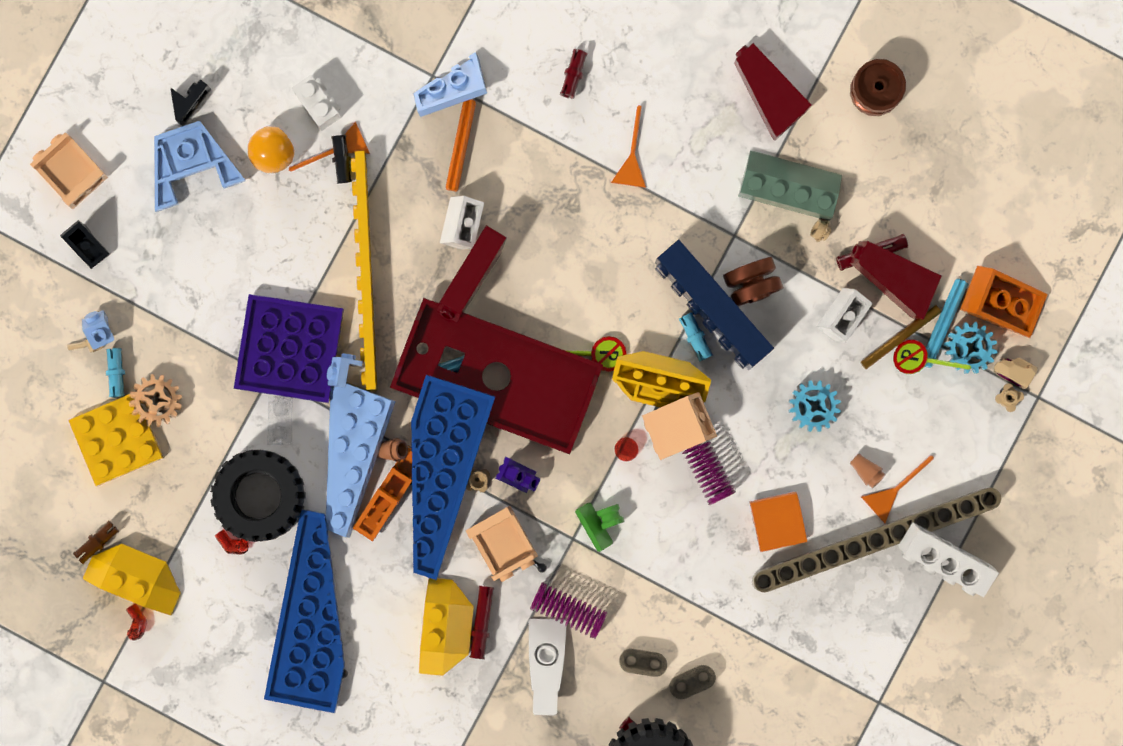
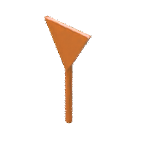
[611,105,646,188]
[289,122,370,171]
[861,455,934,523]

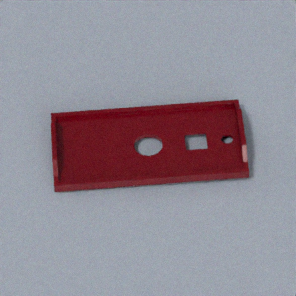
[390,298,603,455]

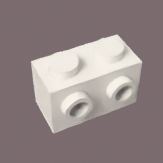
[292,75,341,131]
[440,196,484,250]
[816,288,873,342]

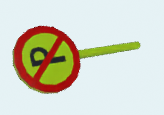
[568,336,627,372]
[893,340,971,374]

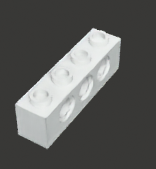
[898,522,999,597]

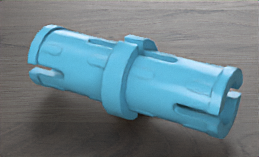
[679,312,713,362]
[106,348,125,397]

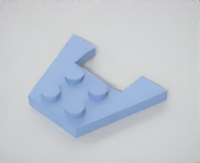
[154,121,246,212]

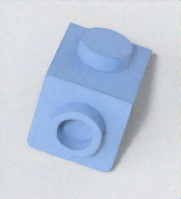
[82,310,114,350]
[327,353,363,387]

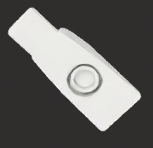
[528,619,567,716]

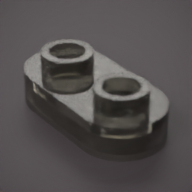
[619,648,667,677]
[669,665,716,699]

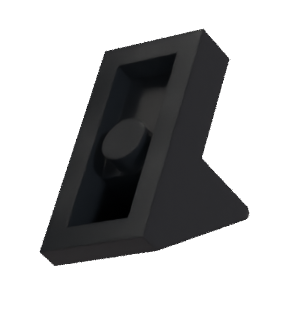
[170,79,211,126]
[60,220,109,269]

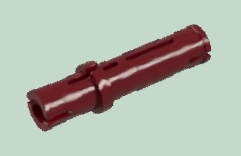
[836,234,908,271]
[469,586,494,660]

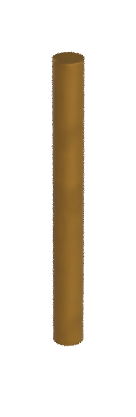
[860,305,941,370]

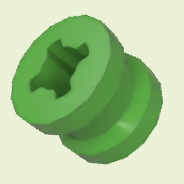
[596,504,625,530]

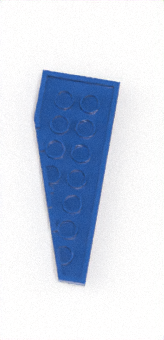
[411,374,495,580]
[264,509,345,713]

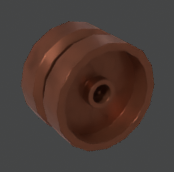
[850,59,906,116]
[723,257,784,306]

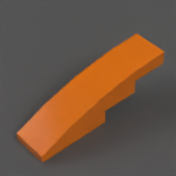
[353,445,412,542]

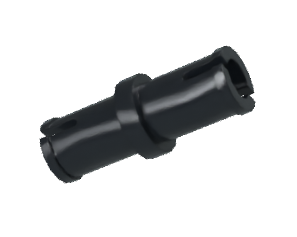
[331,135,352,184]

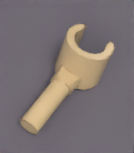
[67,339,103,353]

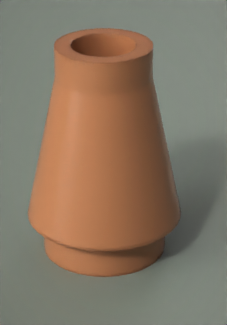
[377,438,408,462]
[850,453,886,489]

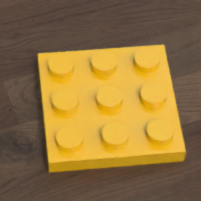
[68,394,163,486]

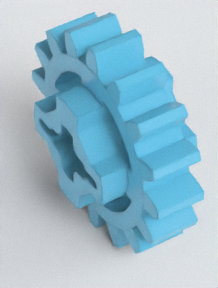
[944,322,997,374]
[788,380,841,432]

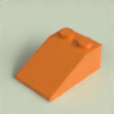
[960,266,1048,338]

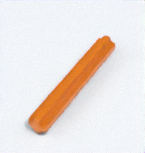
[445,99,476,192]

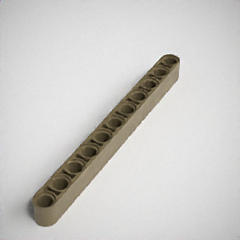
[752,488,1001,593]

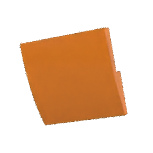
[749,492,807,552]

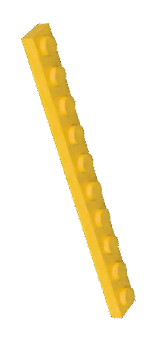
[351,151,378,391]

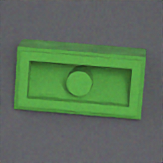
[575,503,613,552]

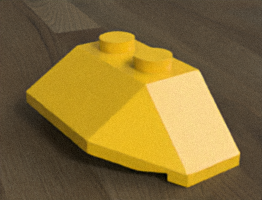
[612,351,711,408]
[83,544,181,615]
[419,578,474,676]

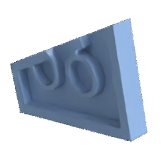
[413,52,487,117]

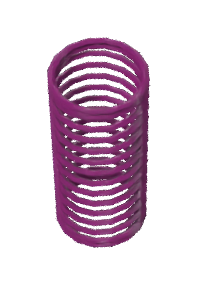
[682,442,736,505]
[530,582,607,639]

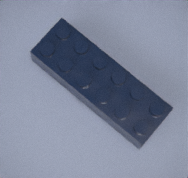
[655,239,774,370]

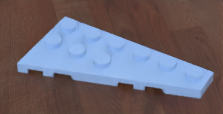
[326,383,396,538]

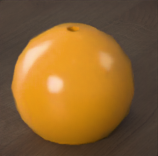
[247,126,295,173]

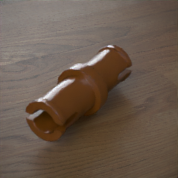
[73,521,119,564]

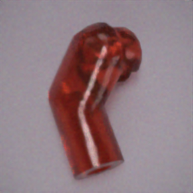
[215,529,249,555]
[126,603,147,641]

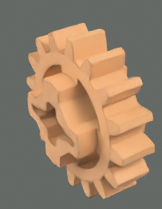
[129,374,182,427]

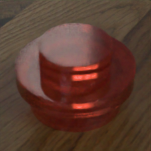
[614,437,638,461]

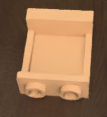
[30,132,108,209]
[642,392,717,460]
[466,506,538,582]

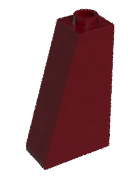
[734,43,812,141]
[437,225,507,322]
[850,241,942,320]

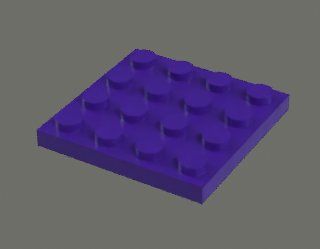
[233,294,344,403]

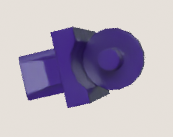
[495,457,540,493]

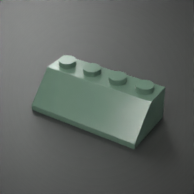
[738,150,842,221]

